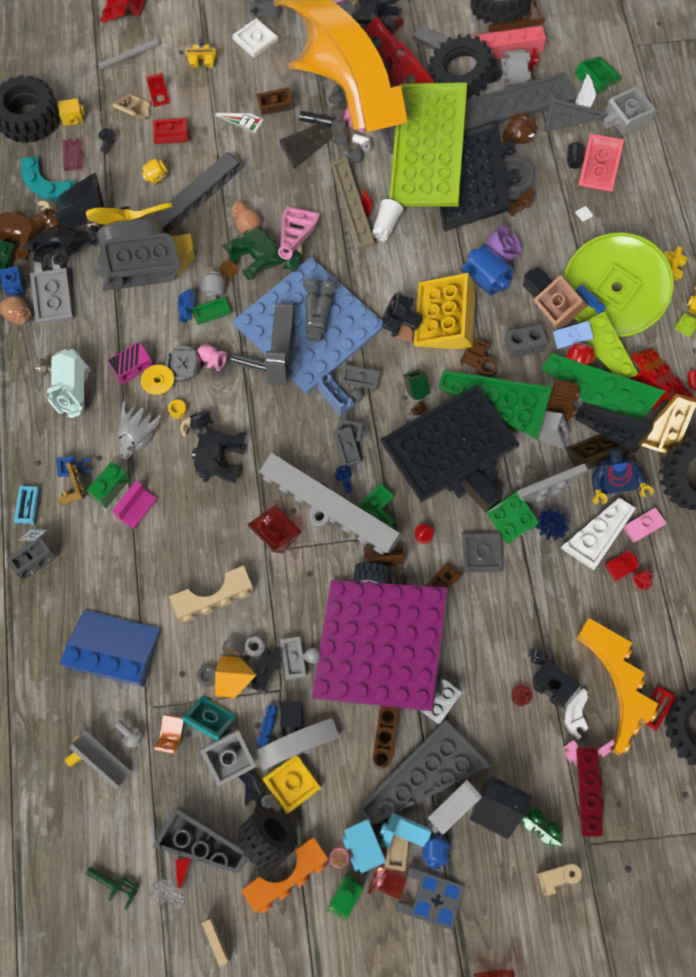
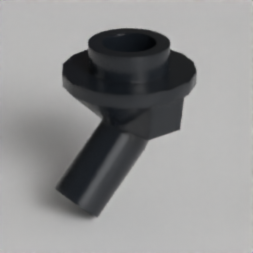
[98,128,115,154]

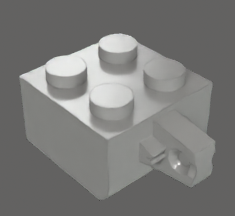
[602,86,656,136]

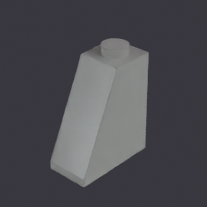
[518,411,570,449]
[426,781,482,835]

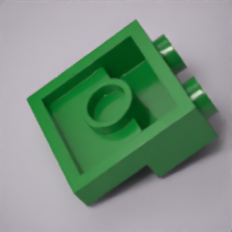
[574,56,622,94]

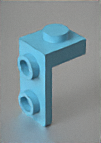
[379,813,432,849]

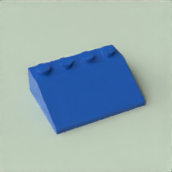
[60,610,161,687]

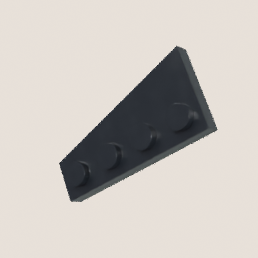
[575,403,653,454]

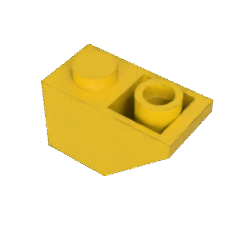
[172,234,195,276]

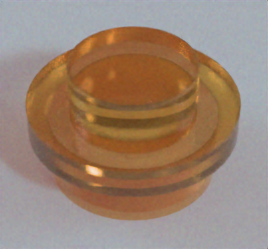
[219,260,237,278]

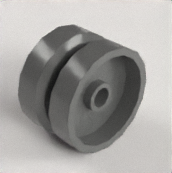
[503,157,534,203]

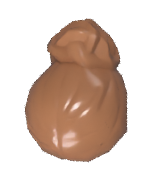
[231,201,262,233]
[0,295,31,325]

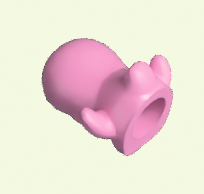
[197,344,227,371]

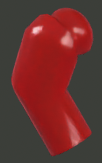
[687,369,696,391]

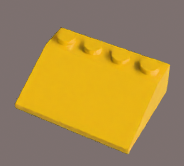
[414,273,476,350]

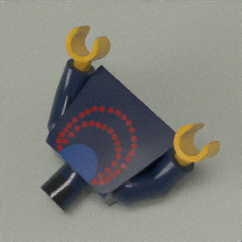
[591,448,653,504]

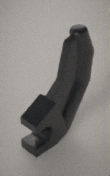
[238,769,265,811]

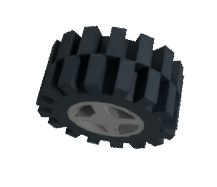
[353,562,390,584]

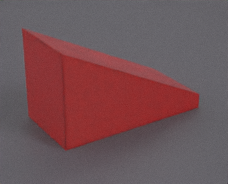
[175,858,192,889]

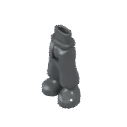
[303,278,337,342]

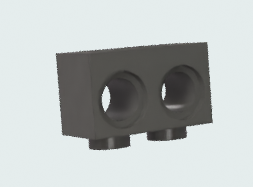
[504,324,548,359]
[6,536,56,581]

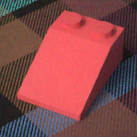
[578,134,624,192]

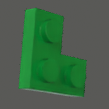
[357,483,395,527]

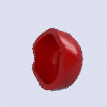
[565,342,596,365]

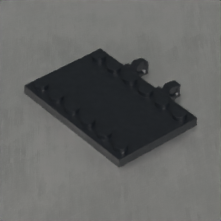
[440,120,520,231]
[380,385,520,503]

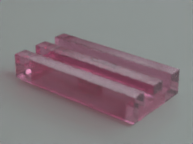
[62,138,82,171]

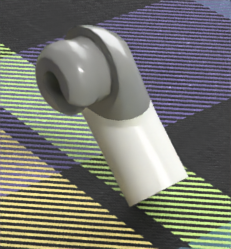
[352,134,373,153]

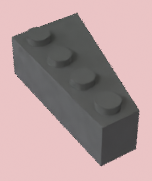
[153,807,249,874]

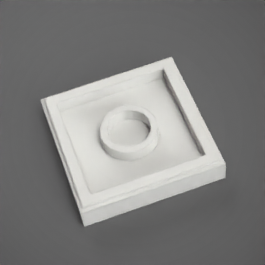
[232,18,278,58]

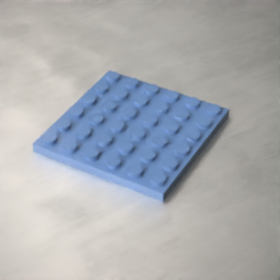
[233,257,384,395]

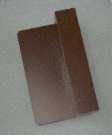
[363,544,406,567]

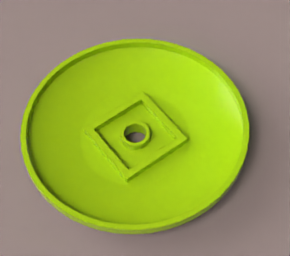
[564,233,674,338]

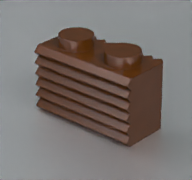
[257,87,293,116]
[547,379,580,421]

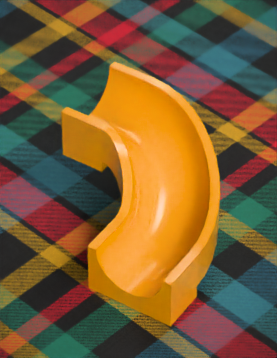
[274,0,408,132]

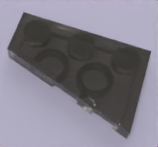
[279,122,332,169]

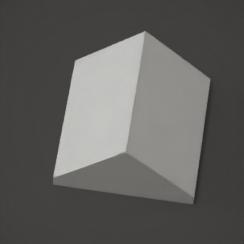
[200,730,256,787]

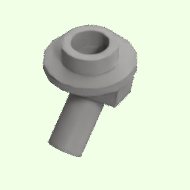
[115,720,143,748]

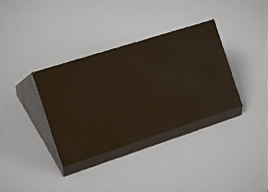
[565,434,630,470]

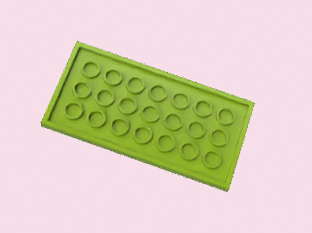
[389,83,467,207]

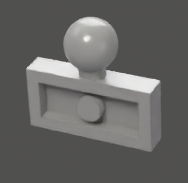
[280,637,321,681]

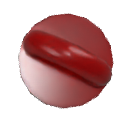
[414,524,434,544]
[633,570,653,591]

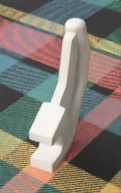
[564,688,588,740]

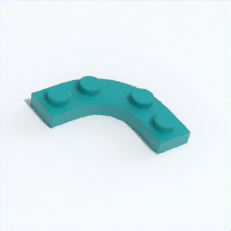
[20,156,76,201]

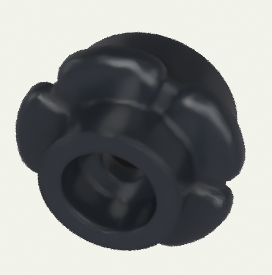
[528,649,547,665]

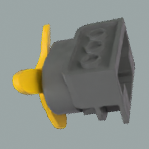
[86,202,180,291]

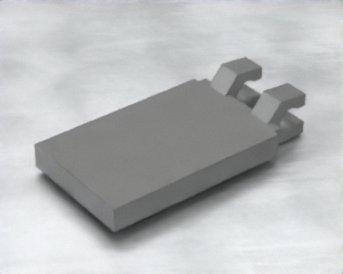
[30,256,74,325]

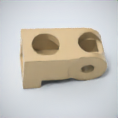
[537,864,582,896]

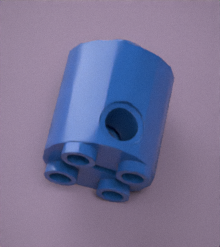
[461,243,514,296]

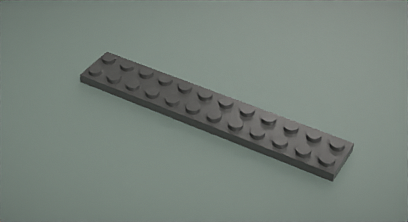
[379,72,577,155]

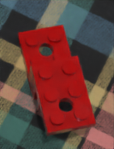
[364,17,434,86]

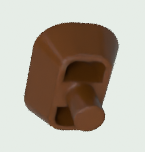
[411,402,426,415]

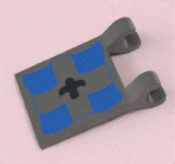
[396,868,464,930]

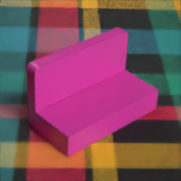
[112,481,157,529]

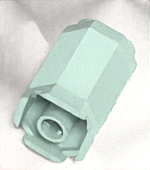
[47,349,90,418]

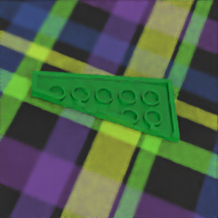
[541,353,665,420]
[438,370,552,441]

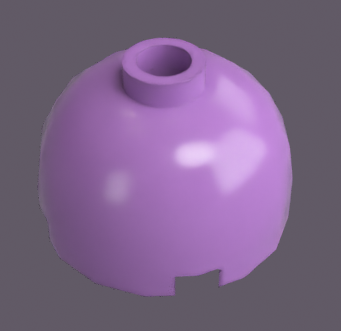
[487,226,522,262]

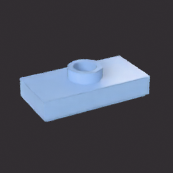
[553,321,594,350]

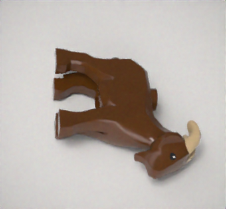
[0,201,60,260]

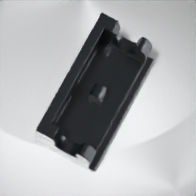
[247,648,282,695]

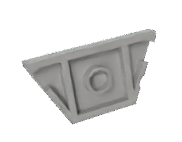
[517,464,588,504]

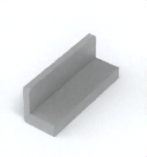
[69,730,131,790]

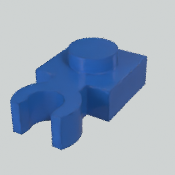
[177,289,195,324]
[56,456,91,477]

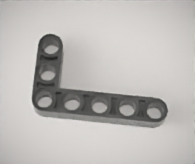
[266,303,294,386]

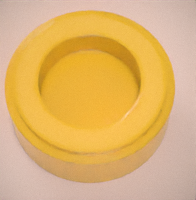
[168,399,187,419]

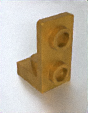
[57,462,86,506]

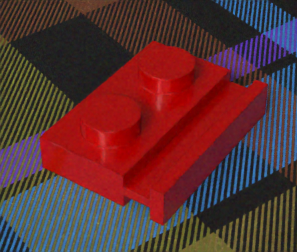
[153,118,188,144]

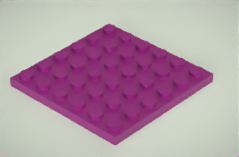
[312,580,448,712]

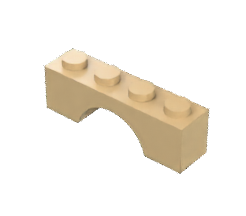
[169,565,254,623]

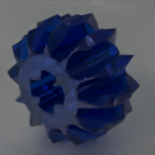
[536,508,570,541]

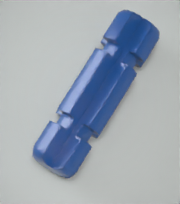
[576,285,606,314]
[257,705,278,747]

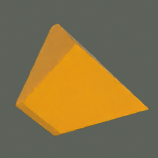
[215,656,256,698]

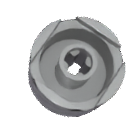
[502,49,531,86]

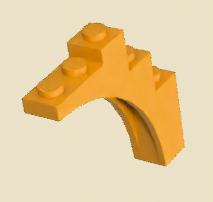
[576,618,658,756]

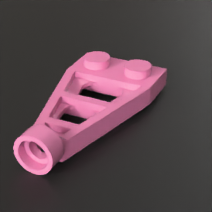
[278,206,320,259]

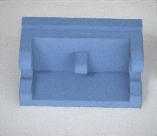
[317,374,355,416]

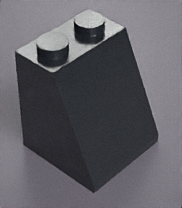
[56,173,104,228]
[469,776,533,839]

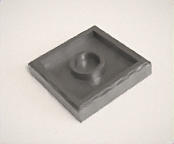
[462,533,503,573]

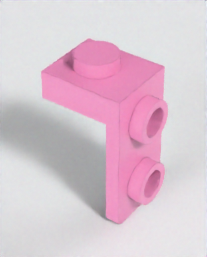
[563,740,615,767]

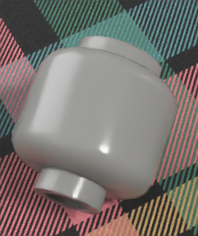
[201,271,226,299]

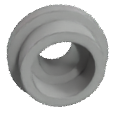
[245,636,265,657]

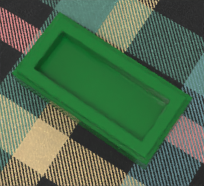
[192,297,232,325]

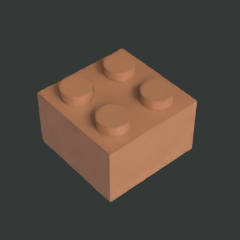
[533,275,589,329]

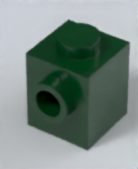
[403,369,431,400]

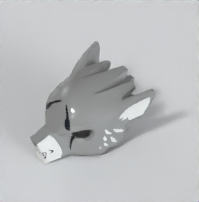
[118,401,161,460]

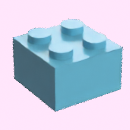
[342,820,386,874]

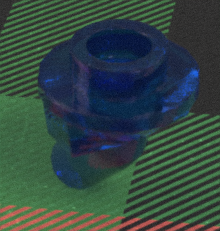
[333,465,352,493]

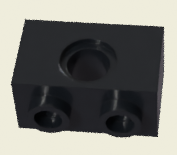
[532,660,581,709]

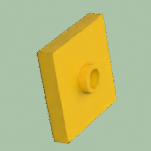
[263,755,321,815]

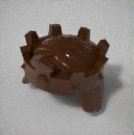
[502,112,538,145]

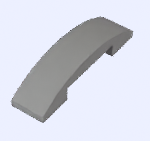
[256,718,340,771]

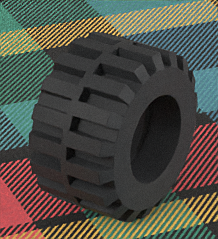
[237,807,298,870]

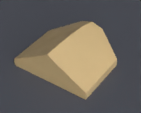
[113,93,150,119]

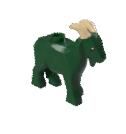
[222,229,303,281]

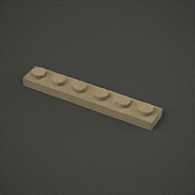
[331,157,375,251]

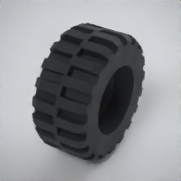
[0,75,60,143]

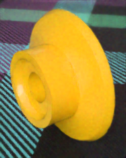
[141,365,174,395]

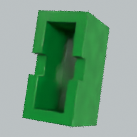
[86,461,130,509]

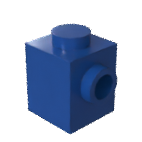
[0,266,25,297]

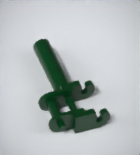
[86,867,139,910]

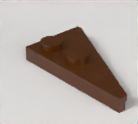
[488,0,545,32]

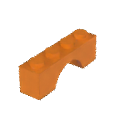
[241,837,328,914]

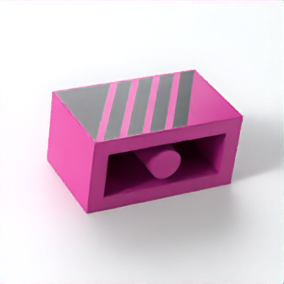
[107,342,153,385]

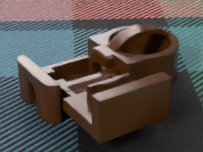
[460,338,498,377]

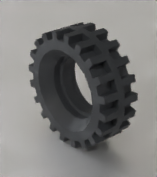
[470,0,531,26]
[429,34,494,99]
[659,437,696,510]
[665,688,696,766]

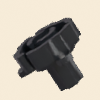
[381,291,423,338]

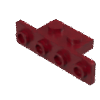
[576,748,604,837]

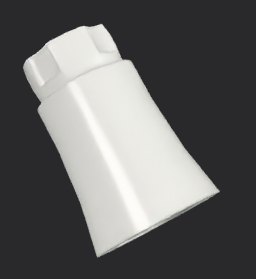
[372,199,404,242]

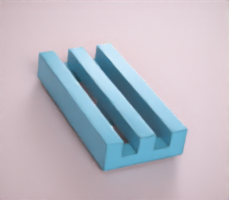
[14,486,40,525]

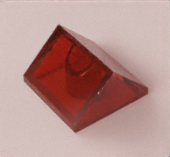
[247,505,302,554]

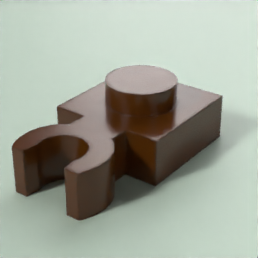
[507,188,535,217]

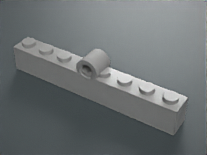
[259,453,402,555]

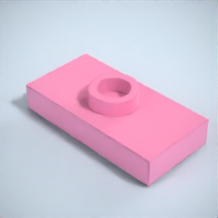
[623,508,667,543]

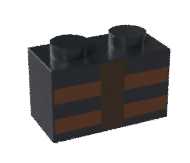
[461,470,503,513]

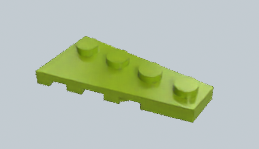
[582,311,638,379]

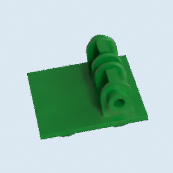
[486,492,539,544]
[521,806,563,847]

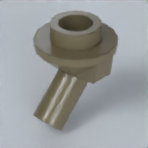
[36,358,52,377]

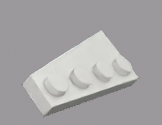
[561,498,636,570]

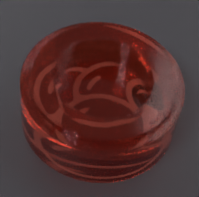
[511,685,532,707]

